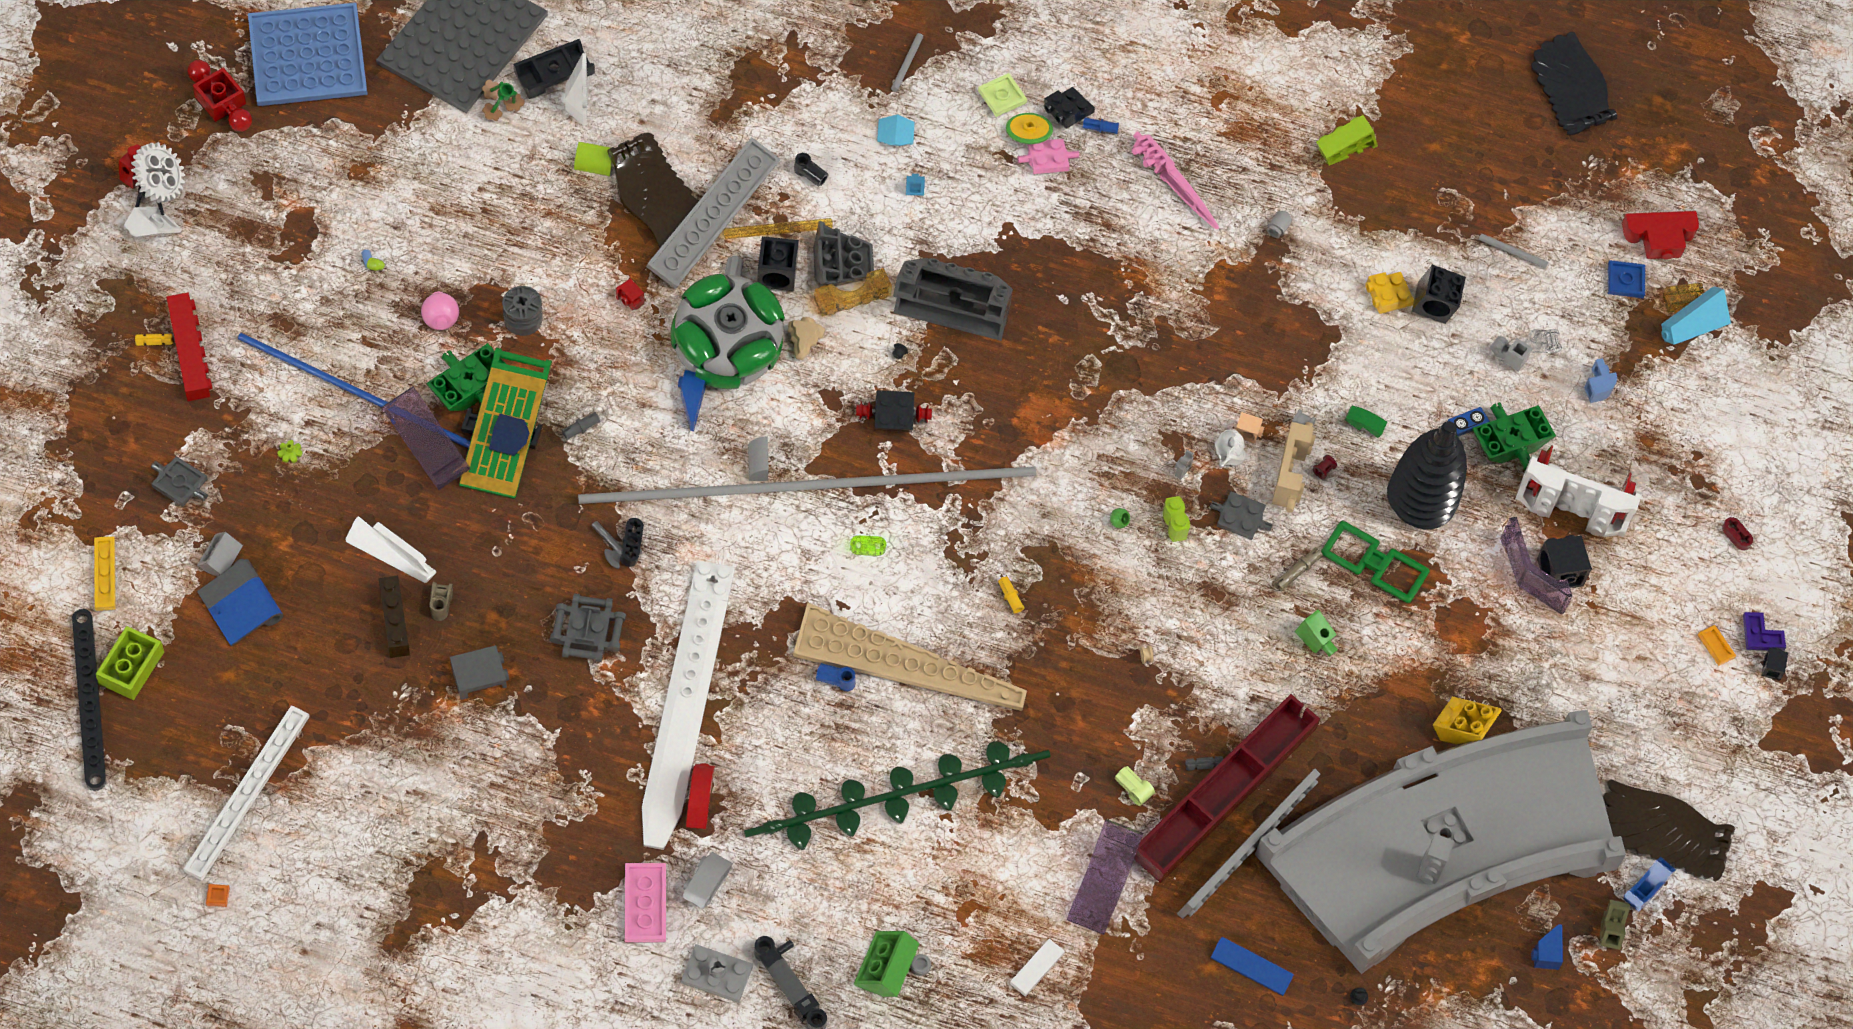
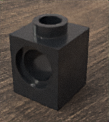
[1761,648,1788,681]

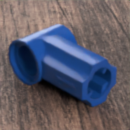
[816,663,856,692]

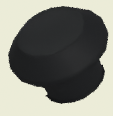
[892,343,908,359]
[1350,987,1368,1005]

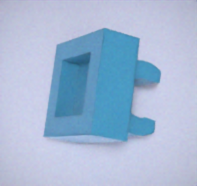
[906,173,925,196]

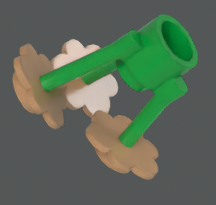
[482,80,525,121]

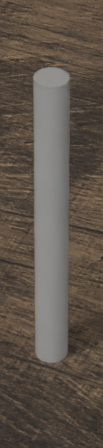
[891,33,923,92]
[1479,233,1549,269]

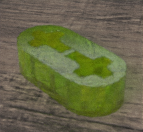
[850,535,887,556]

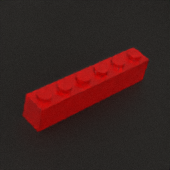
[166,292,213,401]

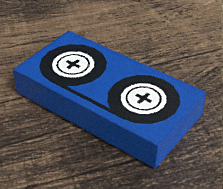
[1448,407,1490,437]

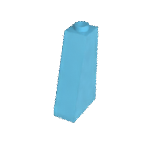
[1661,286,1731,345]

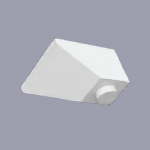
[124,207,182,237]

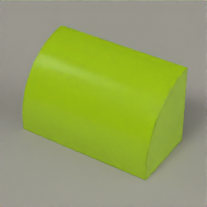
[574,142,613,176]

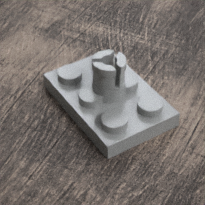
[681,944,753,1003]

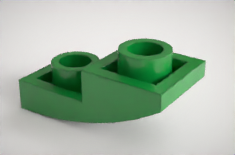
[1344,405,1387,438]

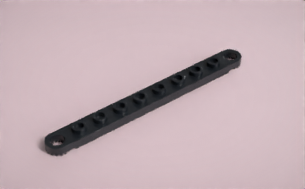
[72,609,107,791]

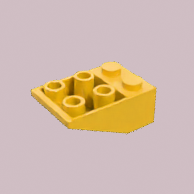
[1433,696,1502,744]

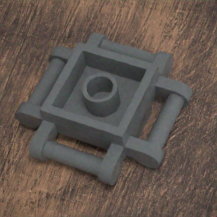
[550,593,626,662]

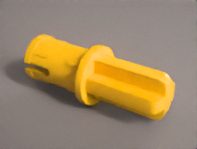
[998,576,1024,614]

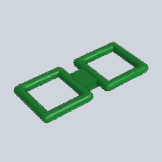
[1321,520,1430,603]

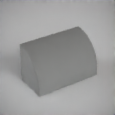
[748,436,769,481]
[197,532,243,577]

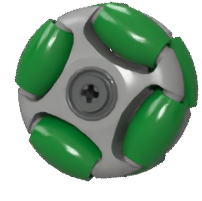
[670,274,785,390]

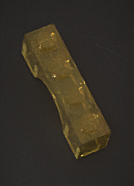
[814,268,892,317]

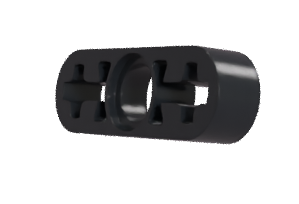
[620,518,644,567]

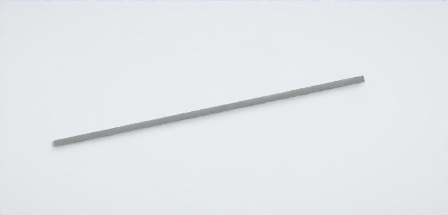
[578,466,1036,504]

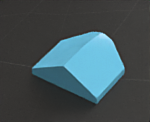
[877,114,915,146]

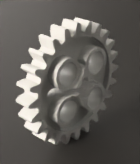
[131,142,185,203]

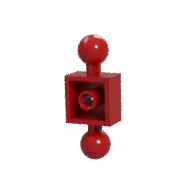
[187,60,252,132]

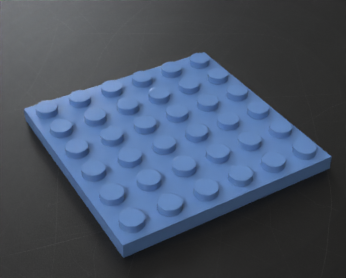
[248,3,368,106]

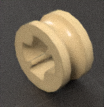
[1140,645,1154,664]

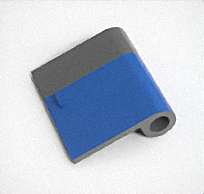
[197,559,283,646]

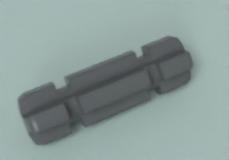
[1185,756,1224,771]

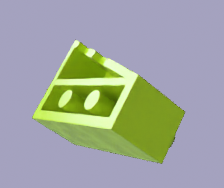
[1316,115,1378,166]

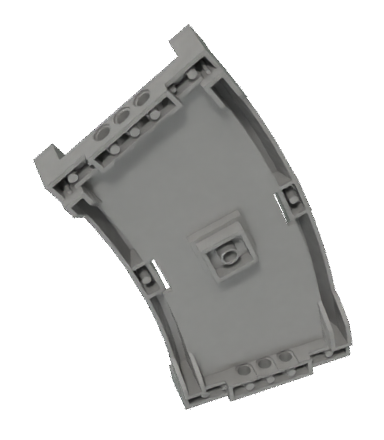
[1255,710,1626,974]

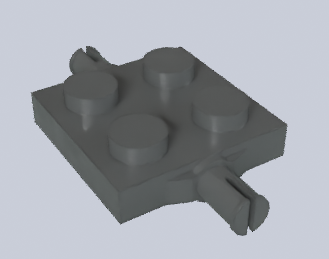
[151,456,208,507]
[1210,491,1273,540]

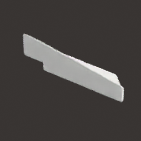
[346,516,436,583]

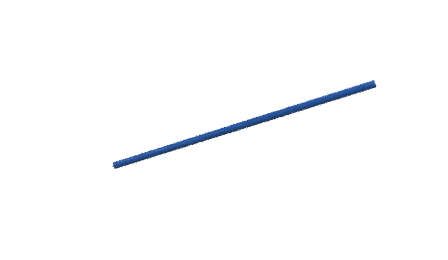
[238,333,471,449]

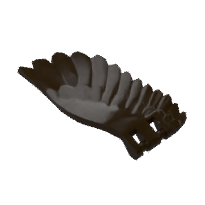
[607,133,699,249]
[1603,779,1735,882]

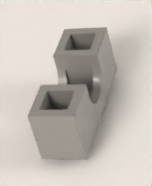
[1417,834,1454,884]

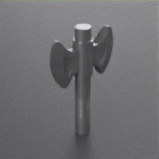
[592,521,642,569]

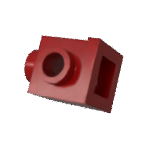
[616,278,644,311]

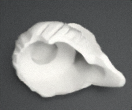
[1214,429,1246,467]

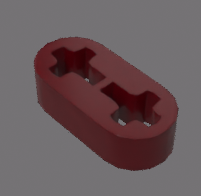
[1722,517,1753,551]

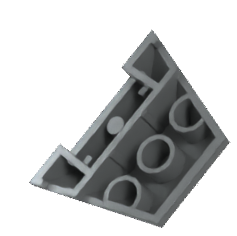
[813,221,874,285]

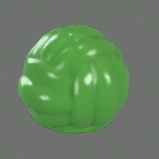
[1110,508,1130,529]

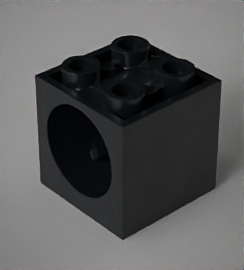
[757,236,799,291]
[1412,264,1466,324]
[1537,535,1592,592]

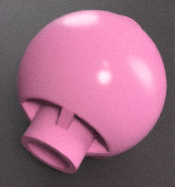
[421,291,459,330]

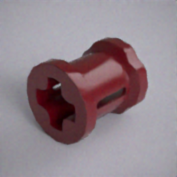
[1312,455,1337,479]

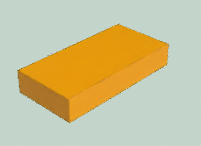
[1698,625,1736,666]

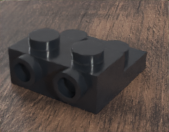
[1044,87,1095,129]

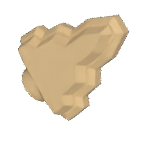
[788,317,825,360]

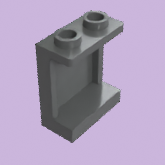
[450,645,509,700]

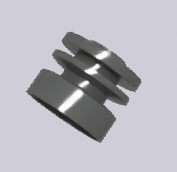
[502,286,543,336]

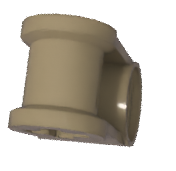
[430,582,453,621]

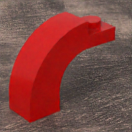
[686,763,715,829]

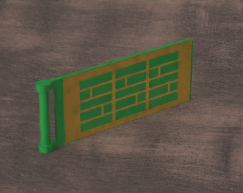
[459,347,552,499]

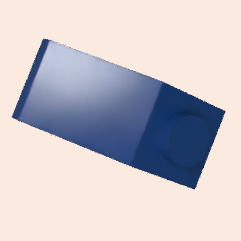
[1531,924,1563,970]

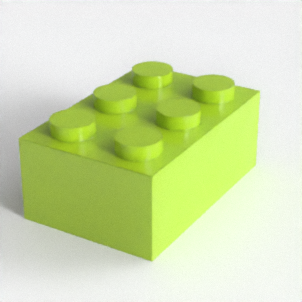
[96,626,164,700]

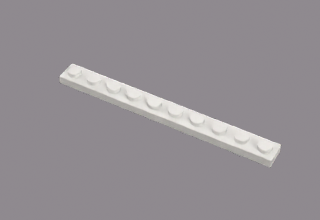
[184,705,309,881]

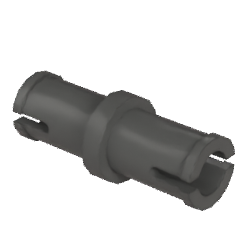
[562,411,601,440]

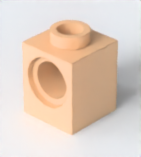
[1236,412,1264,443]

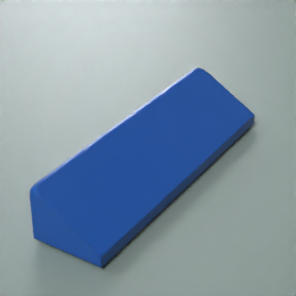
[1211,937,1294,996]

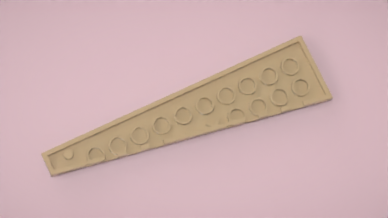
[793,603,1027,711]

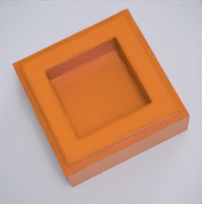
[206,884,230,907]

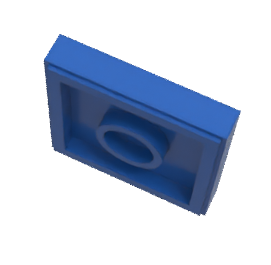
[1608,260,1645,299]

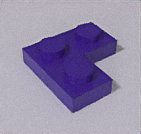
[1743,612,1786,651]

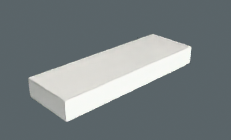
[1010,939,1065,997]

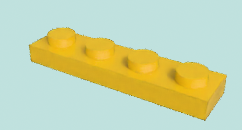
[94,536,116,611]

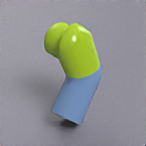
[361,250,385,271]

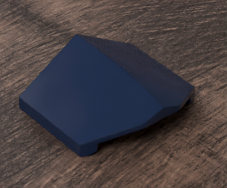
[489,414,530,456]

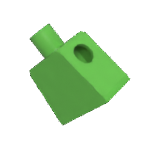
[1295,609,1338,657]

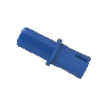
[1083,118,1119,134]

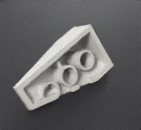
[562,53,588,126]

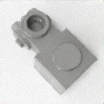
[1490,336,1533,372]

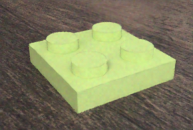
[978,73,1027,117]

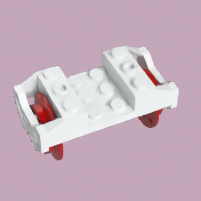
[1515,445,1642,537]

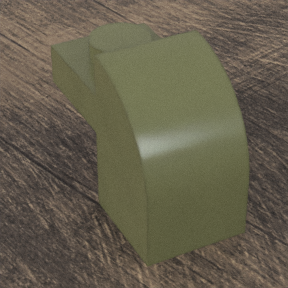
[1600,900,1630,950]

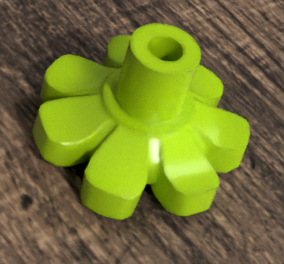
[278,440,303,463]

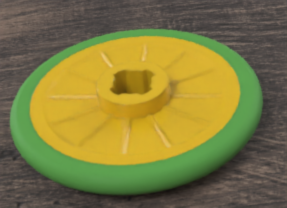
[1006,113,1053,144]

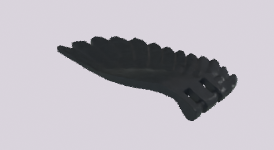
[1531,32,1617,136]

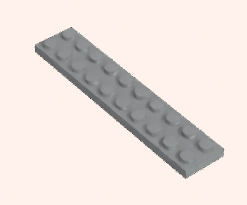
[646,137,780,289]
[1177,769,1320,919]

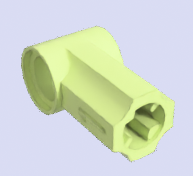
[1115,766,1155,806]

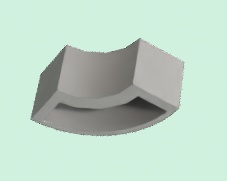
[682,852,733,909]

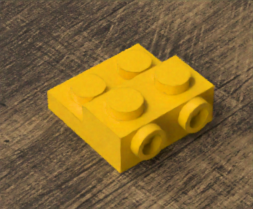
[1365,272,1414,314]

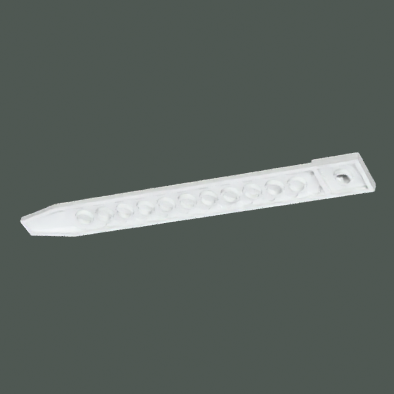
[642,560,735,850]

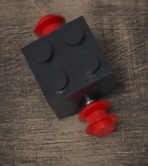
[856,390,932,432]

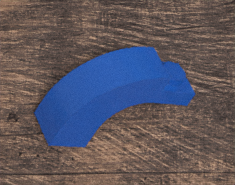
[1623,857,1676,912]

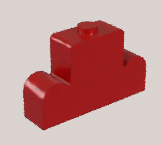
[1622,211,1699,260]

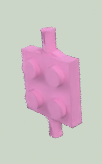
[1017,139,1079,174]

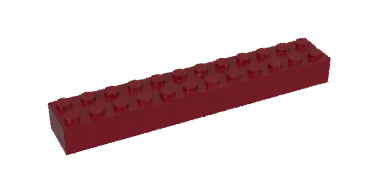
[1131,694,1320,883]

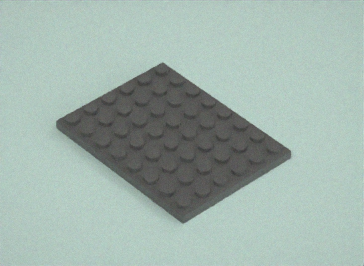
[376,0,548,114]

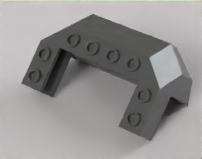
[893,258,1013,341]

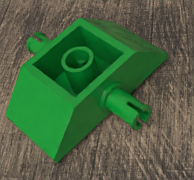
[426,343,506,411]
[1472,402,1556,470]

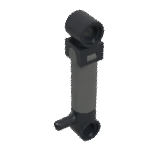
[754,936,827,1029]

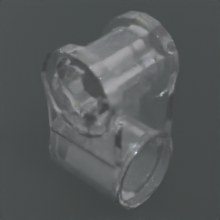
[1524,329,1562,353]

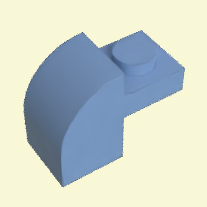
[1584,358,1617,403]

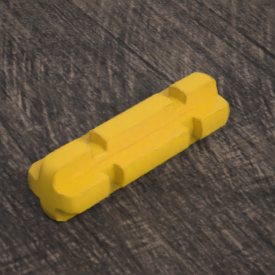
[135,333,173,346]

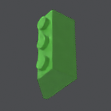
[854,931,920,997]

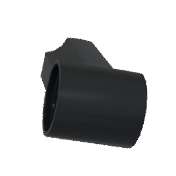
[794,152,829,187]

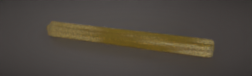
[724,218,833,239]

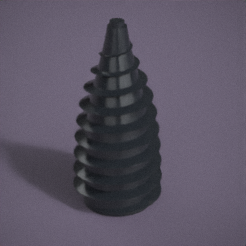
[1387,421,1467,530]

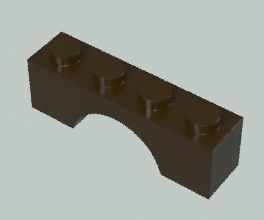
[378,575,410,658]

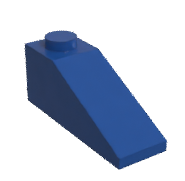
[678,370,706,431]

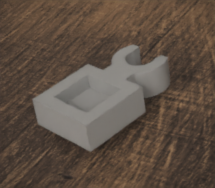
[1175,449,1194,479]

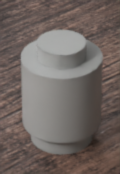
[1267,211,1292,238]

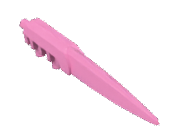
[1132,132,1219,229]

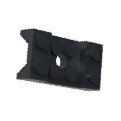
[513,39,595,99]

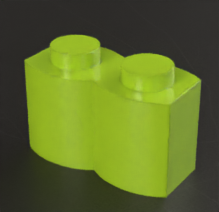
[1163,496,1190,542]

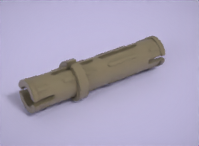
[1273,547,1323,591]

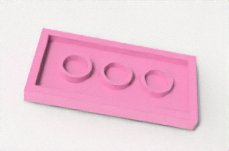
[625,863,666,942]

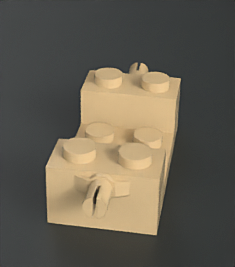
[1272,422,1316,513]

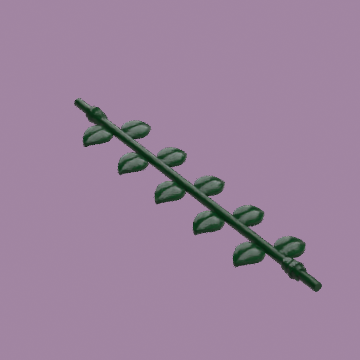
[744,741,1051,850]

